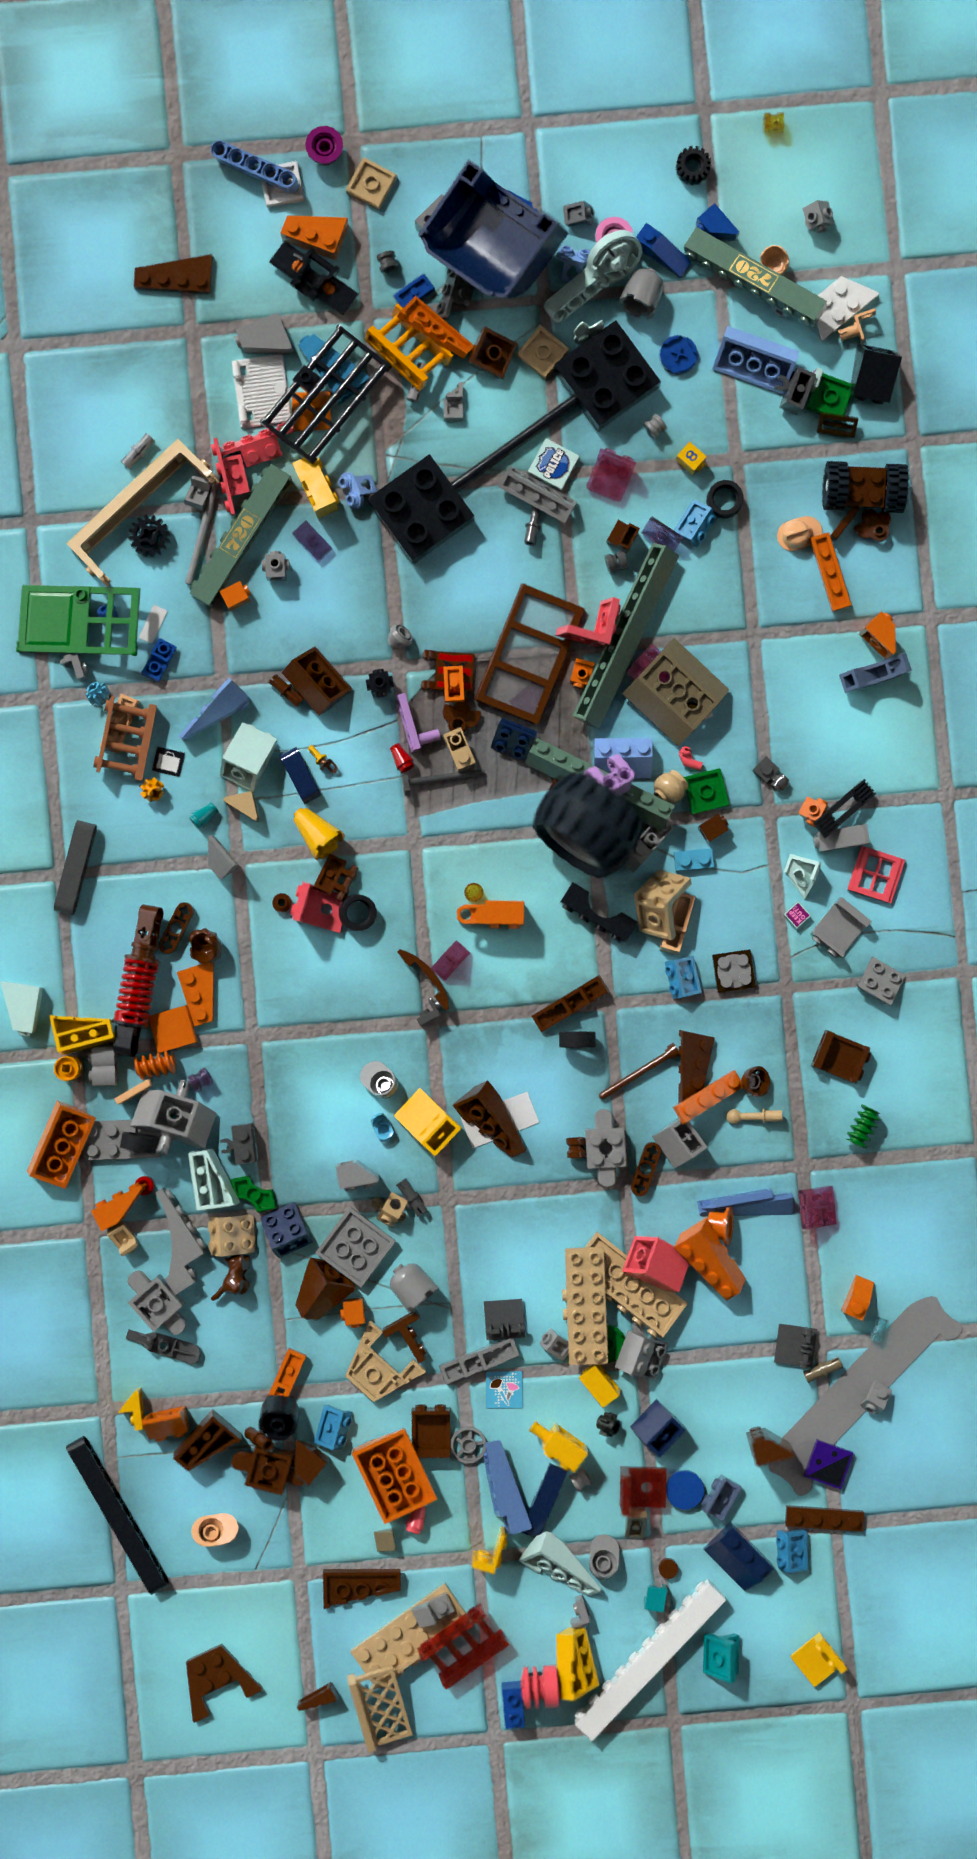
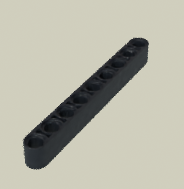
[66,1436,169,1595]

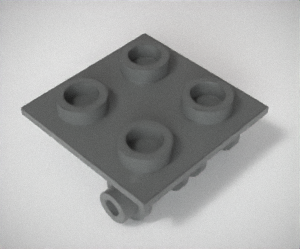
[484,1299,525,1340]
[774,1324,817,1368]

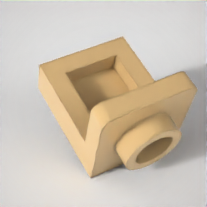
[107,1221,138,1256]

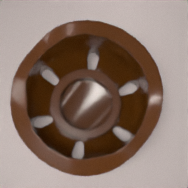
[741,1066,770,1097]

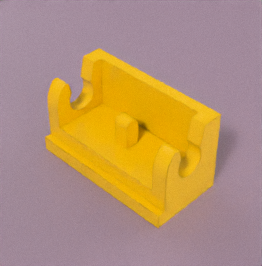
[579,1364,621,1408]

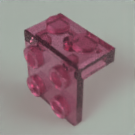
[586,448,636,502]

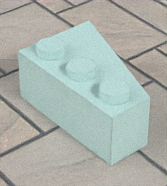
[188,1148,240,1211]

